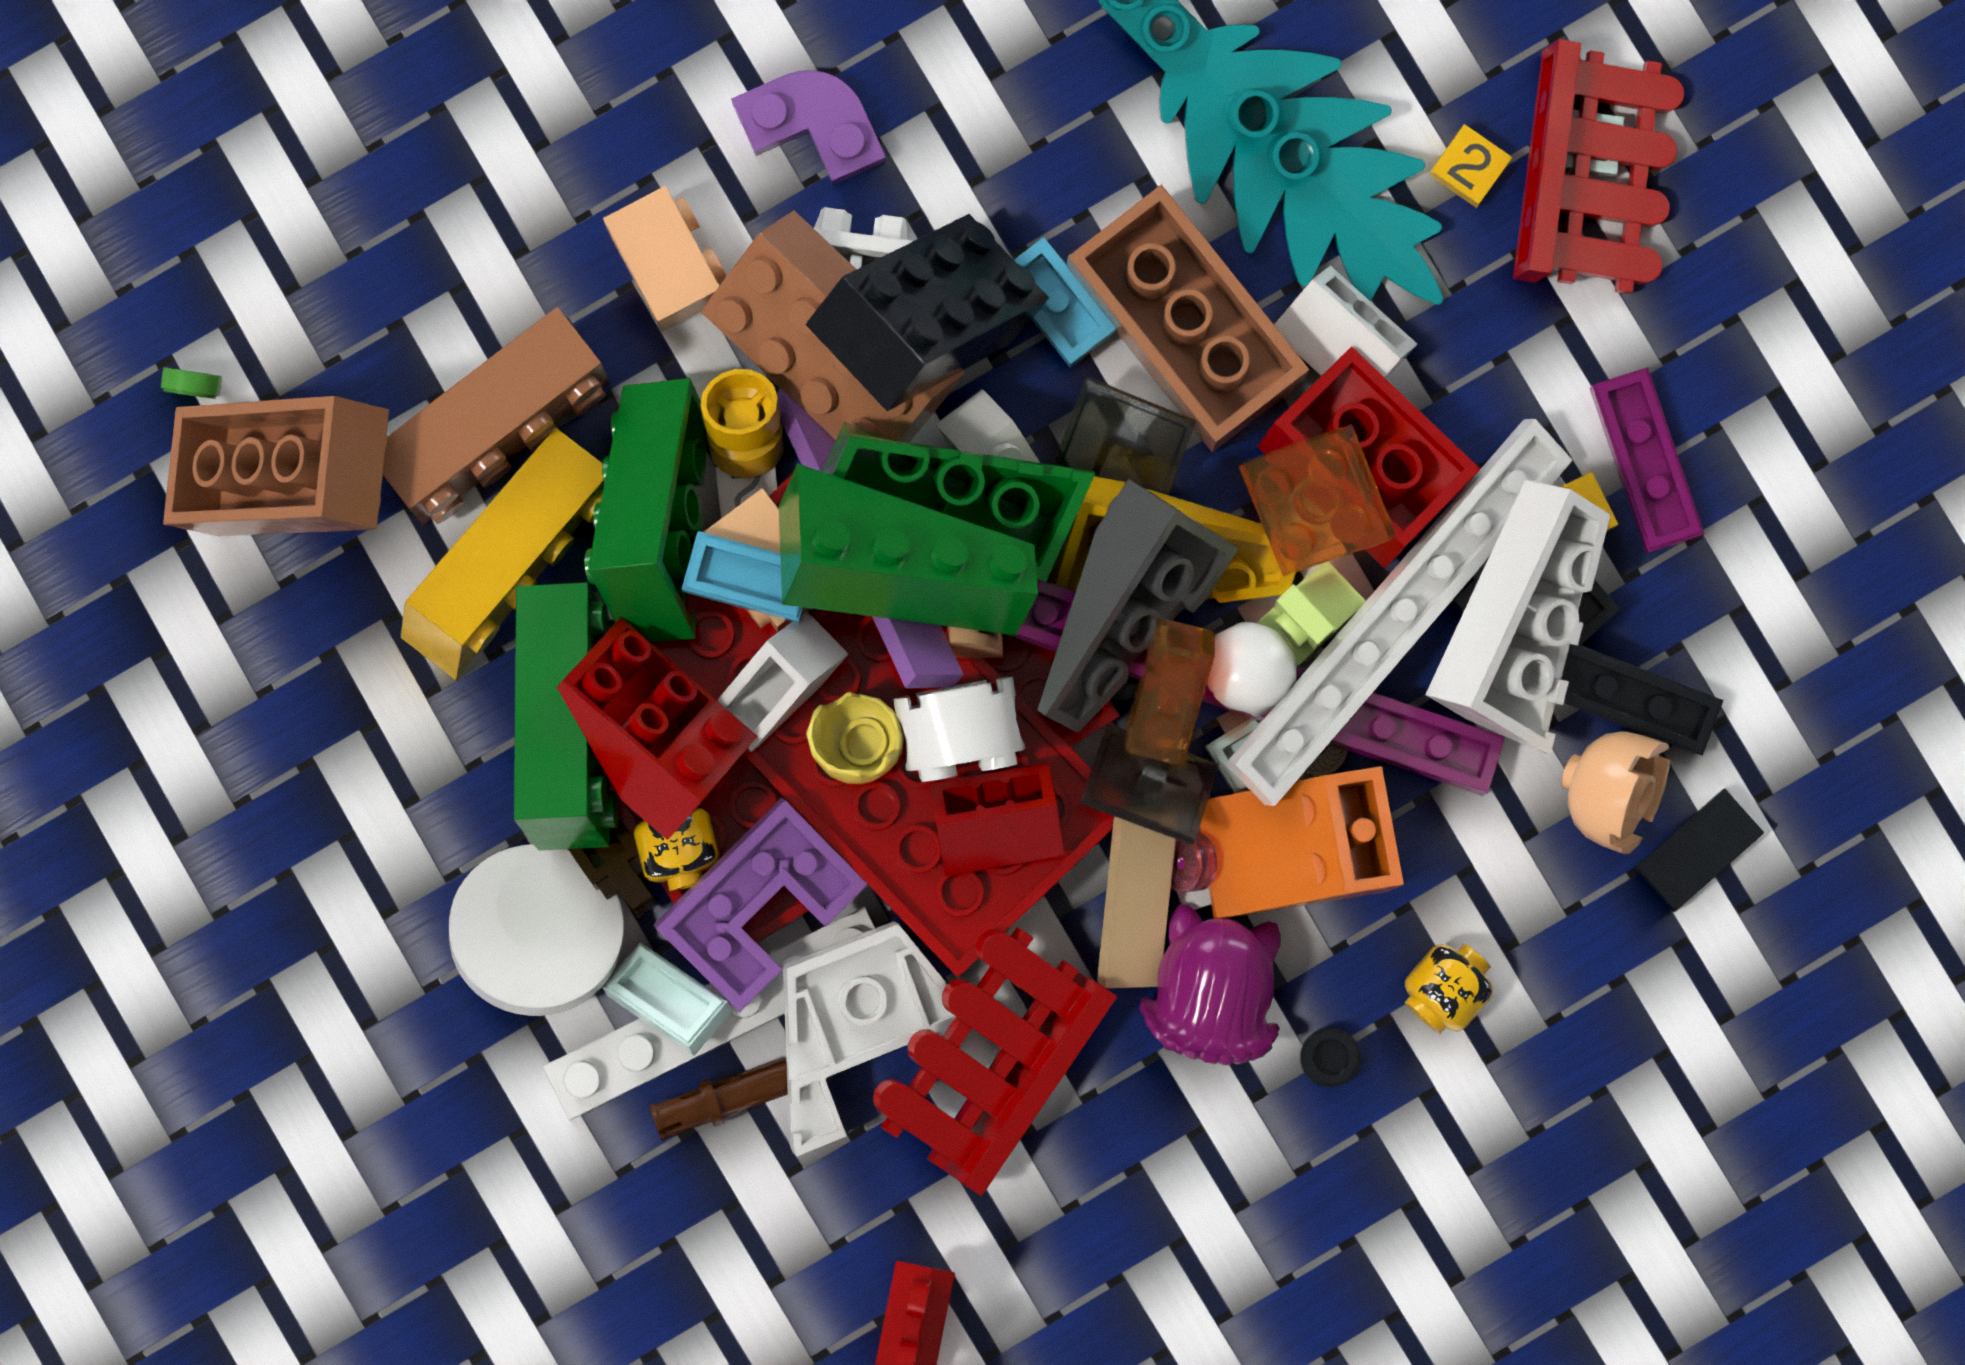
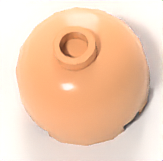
[1561,731,1670,854]

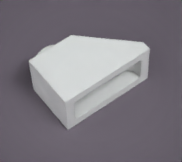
[717,611,848,752]

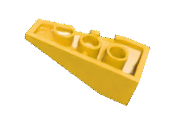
[1048,476,1306,603]

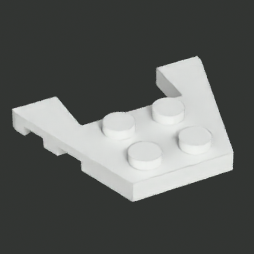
[783,921,1013,1157]

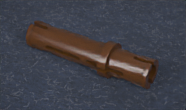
[649,1057,831,1141]

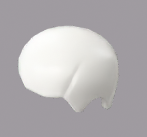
[1204,622,1297,717]

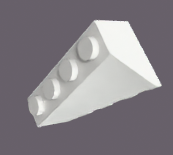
[1425,480,1610,755]

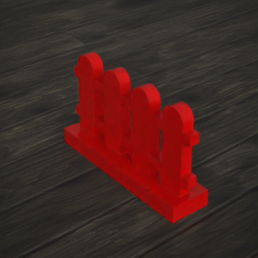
[1513,39,1684,294]
[873,927,1117,1196]
[875,1260,955,1365]

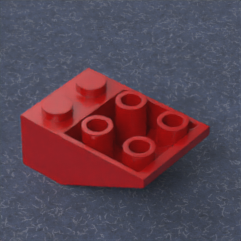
[557,617,758,840]

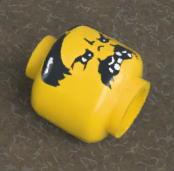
[634,808,719,892]
[1404,944,1493,1034]

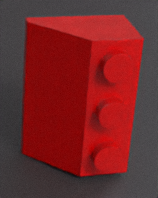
[1257,346,1480,569]

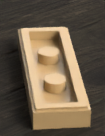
[1097,809,1178,988]

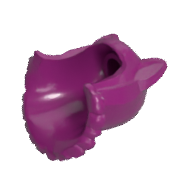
[1139,904,1281,1065]

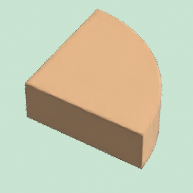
[944,626,1003,658]

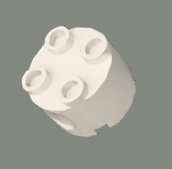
[893,677,1026,782]

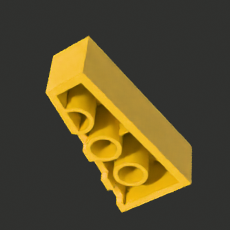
[401,427,604,680]

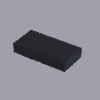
[1634,788,1764,912]

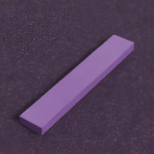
[777,388,964,688]

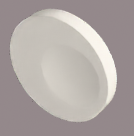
[449,844,624,1016]

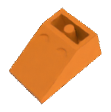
[1193,766,1404,918]

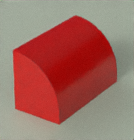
[929,763,1064,876]

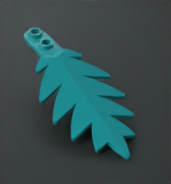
[1097,0,1443,305]

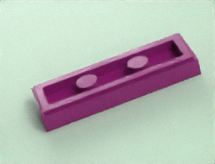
[1589,367,1704,555]

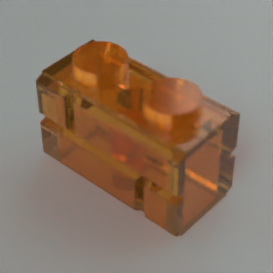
[1125,618,1215,765]

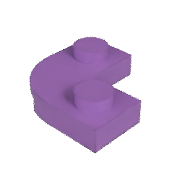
[731,70,886,185]

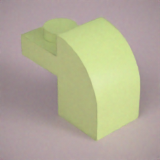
[1257,559,1366,667]

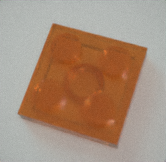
[1239,424,1396,576]

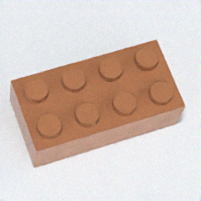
[1067,184,1310,453]
[700,210,966,443]
[382,307,610,525]
[163,396,389,536]

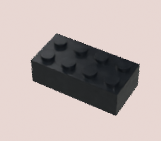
[805,214,1049,412]

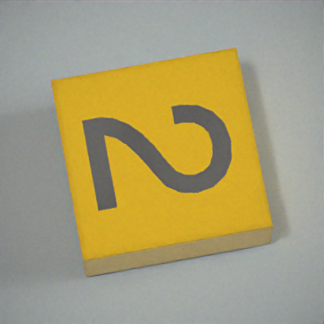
[1429,124,1512,208]

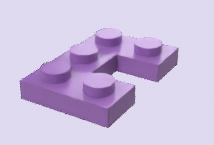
[653,797,868,1012]

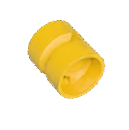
[700,369,785,478]

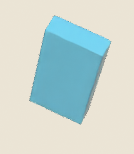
[682,531,804,624]

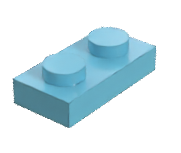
[1014,237,1117,368]

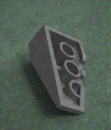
[1038,479,1239,733]

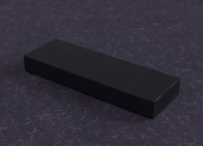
[1561,644,1724,756]

